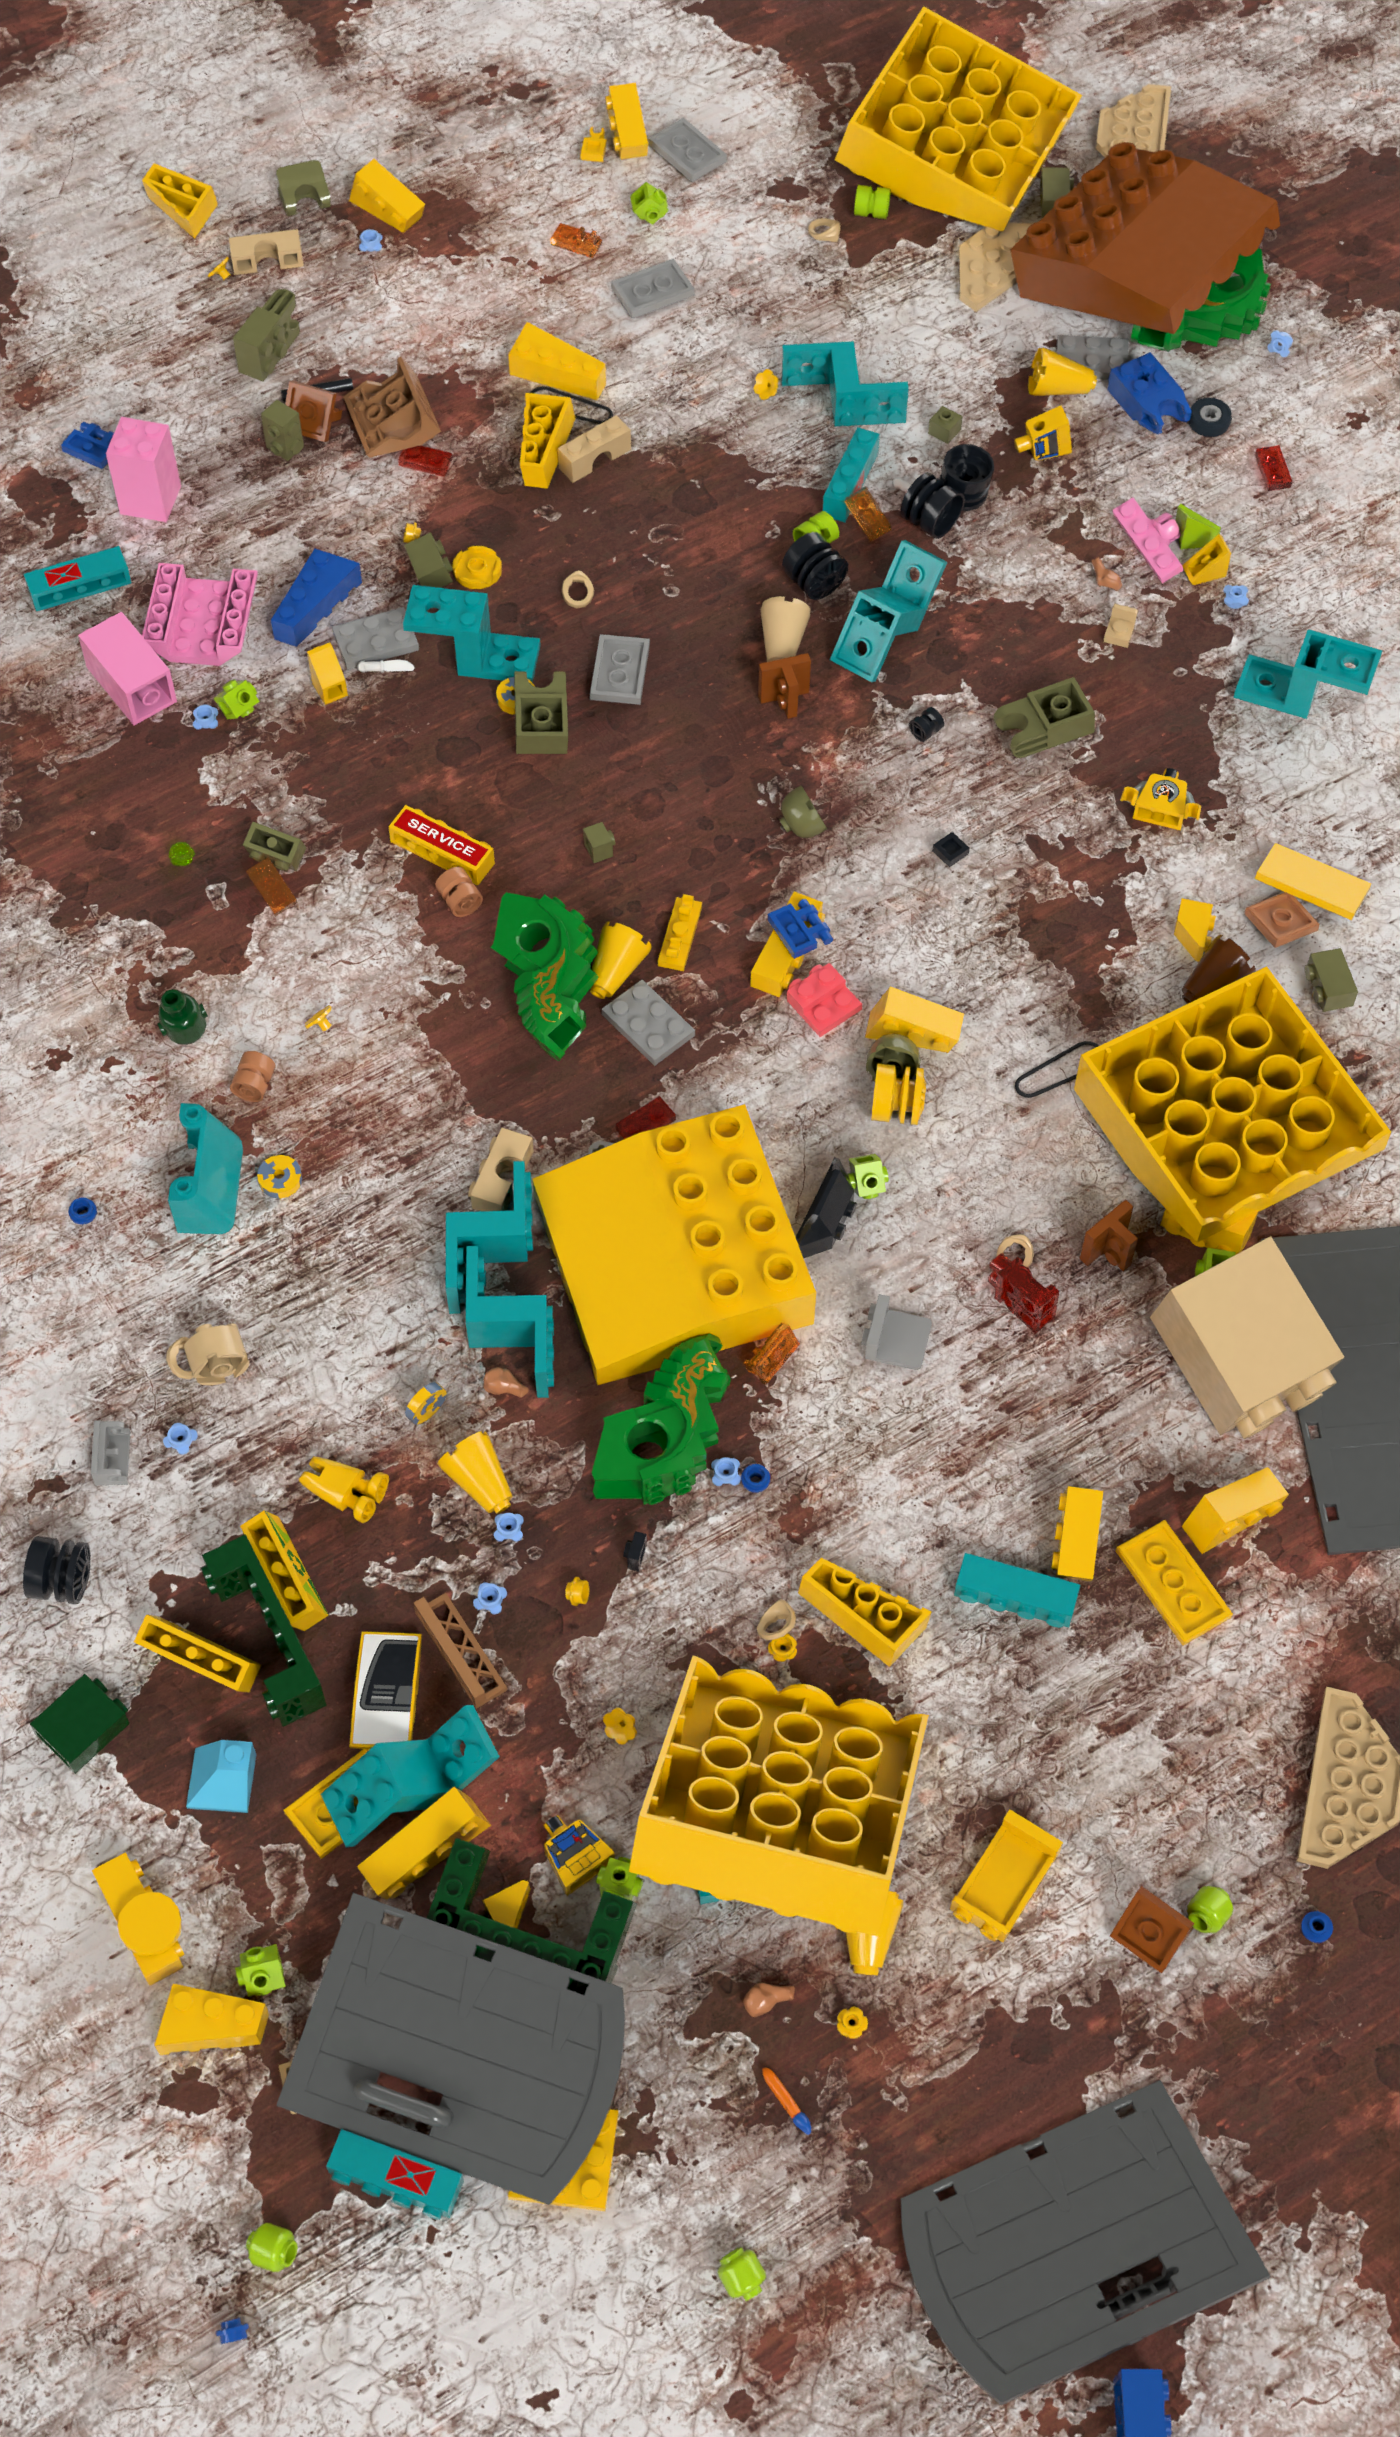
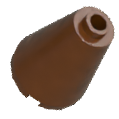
[1182,935,1256,1004]

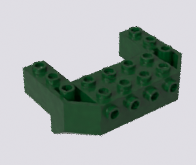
[426,1838,637,1995]

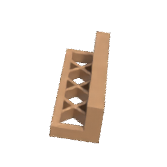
[414,1593,507,1709]

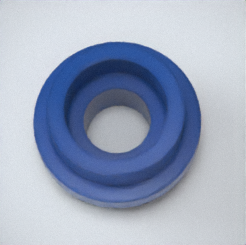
[68,1197,97,1225]
[741,1464,770,1493]
[1301,1911,1333,1943]
[215,2318,249,2344]

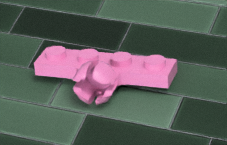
[1112,498,1184,583]

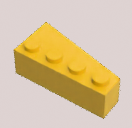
[508,322,606,401]
[520,393,575,489]
[798,1558,932,1667]
[357,1786,492,1900]

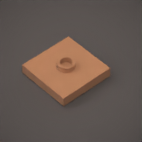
[1245,892,1320,948]

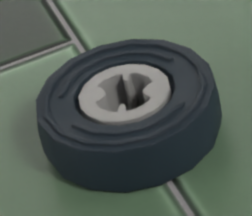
[1189,398,1232,437]

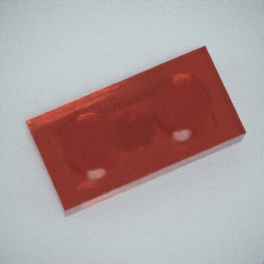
[398,445,453,477]
[1255,445,1293,491]
[616,1096,676,1139]

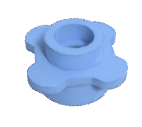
[359,229,382,252]
[1267,330,1293,357]
[1223,585,1249,609]
[193,705,218,729]
[163,1423,198,1455]
[711,1457,741,1486]
[494,1513,524,1542]
[473,1582,507,1615]

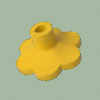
[207,256,230,280]
[754,369,778,400]
[305,1005,332,1032]
[603,1707,637,1745]

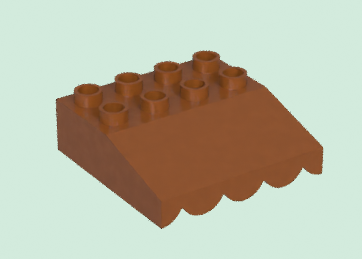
[1010,142,1281,334]

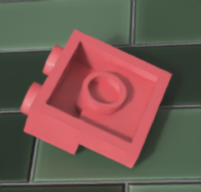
[787,963,862,1037]

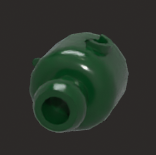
[157,989,208,1045]

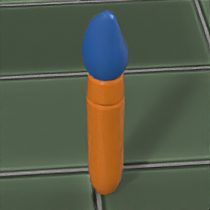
[762,2067,811,2135]

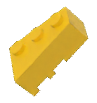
[605,82,648,160]
[349,158,425,233]
[142,163,218,239]
[865,986,964,1053]
[1161,1210,1259,1255]
[1181,1467,1289,1554]
[1051,1486,1103,1582]
[154,1983,269,2055]

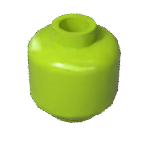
[1186,1886,1234,1933]
[246,2223,298,2272]
[717,2247,766,2301]

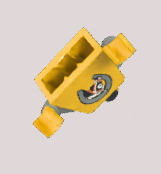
[1120,768,1201,831]

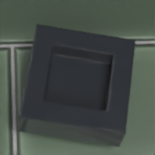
[932,831,970,867]
[623,1531,647,1572]

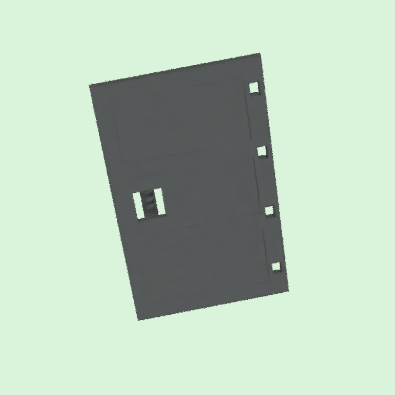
[1260,1226,1400,1555]

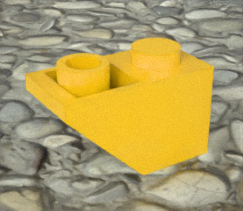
[307,642,348,705]
[1174,898,1216,962]

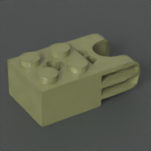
[233,289,300,382]
[514,671,568,754]
[994,677,1095,758]

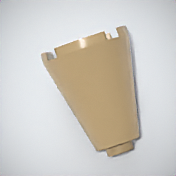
[760,596,810,662]

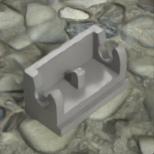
[91,1420,131,1486]

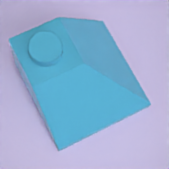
[186,1740,257,1813]

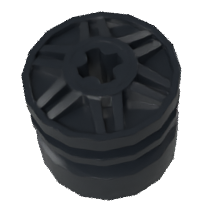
[940,444,994,511]
[900,472,965,539]
[782,532,848,600]
[23,1536,91,1605]

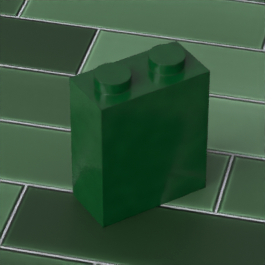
[30,1674,130,1774]

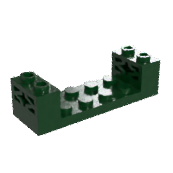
[200,1534,327,1727]

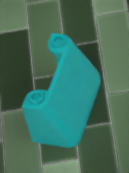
[168,1103,243,1234]

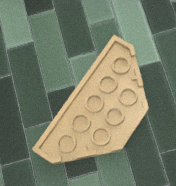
[1096,84,1171,157]
[959,223,1033,312]
[1297,1687,1400,1869]

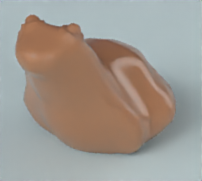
[1092,557,1122,591]
[483,1367,529,1398]
[744,1983,795,2017]

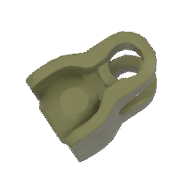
[276,160,331,217]

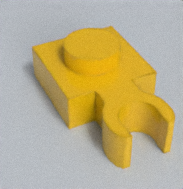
[581,126,607,162]

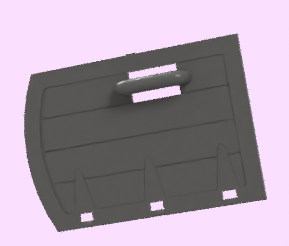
[276,1893,625,2205]
[901,2080,1270,2406]

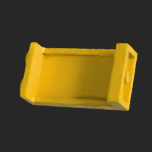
[950,1809,1063,1943]

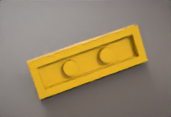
[658,894,702,971]

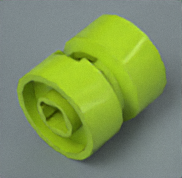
[854,185,891,219]
[793,511,839,543]

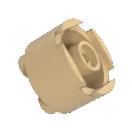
[184,1324,249,1386]

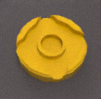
[453,546,502,589]
[117,1892,182,1956]

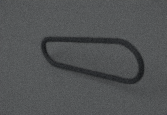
[530,386,613,424]
[1015,1041,1099,1098]

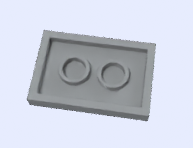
[649,118,727,182]
[611,258,695,319]
[1057,335,1129,379]
[332,607,419,670]
[590,634,650,705]
[602,980,695,1066]

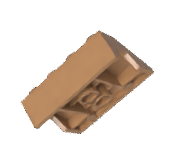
[343,356,441,458]

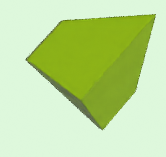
[1175,504,1221,549]

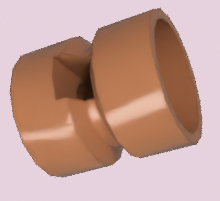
[435,867,483,917]
[230,1051,276,1102]

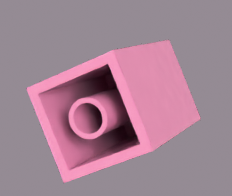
[106,417,181,522]
[78,612,177,725]

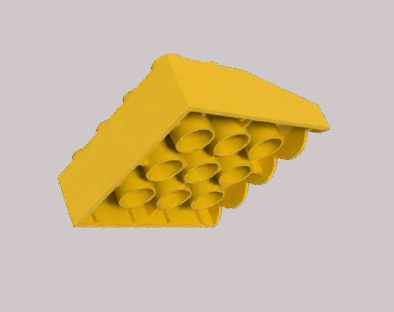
[835,7,1082,232]
[1074,966,1391,1242]
[532,1104,816,1386]
[629,1656,929,1936]

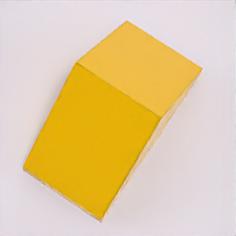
[1182,534,1231,585]
[483,1880,530,1929]

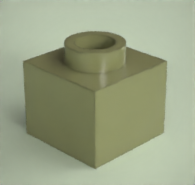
[928,406,963,444]
[583,822,616,863]

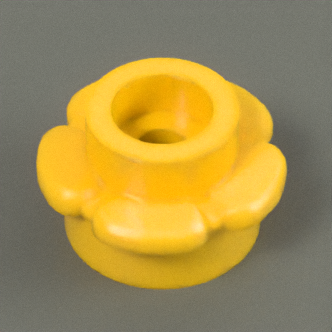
[403,522,421,543]
[565,1577,589,1606]
[768,1634,797,1662]
[837,2007,868,2039]

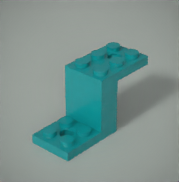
[781,341,909,427]
[830,540,947,682]
[403,585,541,683]
[1233,629,1383,719]
[446,1161,533,1314]
[466,1246,554,1398]
[321,1705,499,1847]

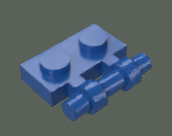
[61,422,114,469]
[768,899,833,959]

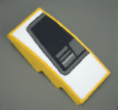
[349,1632,422,1749]

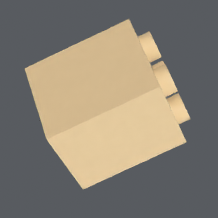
[1150,1236,1345,1439]

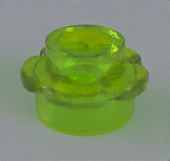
[169,842,195,866]

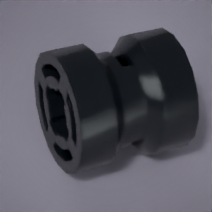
[909,707,945,742]

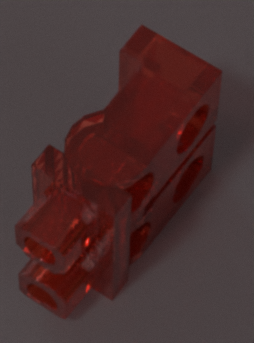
[988,1253,1060,1334]

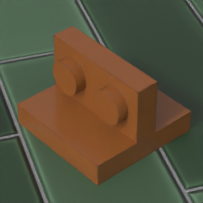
[285,380,343,442]
[758,653,811,719]
[1080,1199,1138,1272]
[1110,1886,1194,1974]

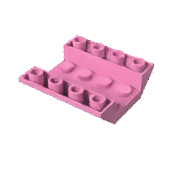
[142,563,258,666]

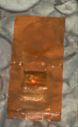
[551,223,603,258]
[844,486,892,542]
[246,858,298,917]
[743,1323,800,1385]

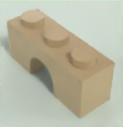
[229,229,304,275]
[558,415,631,483]
[468,1128,534,1211]

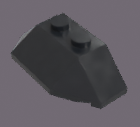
[796,1157,857,1258]

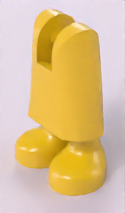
[299,1456,389,1523]

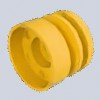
[871,1063,926,1125]

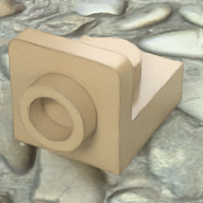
[1104,604,1138,648]

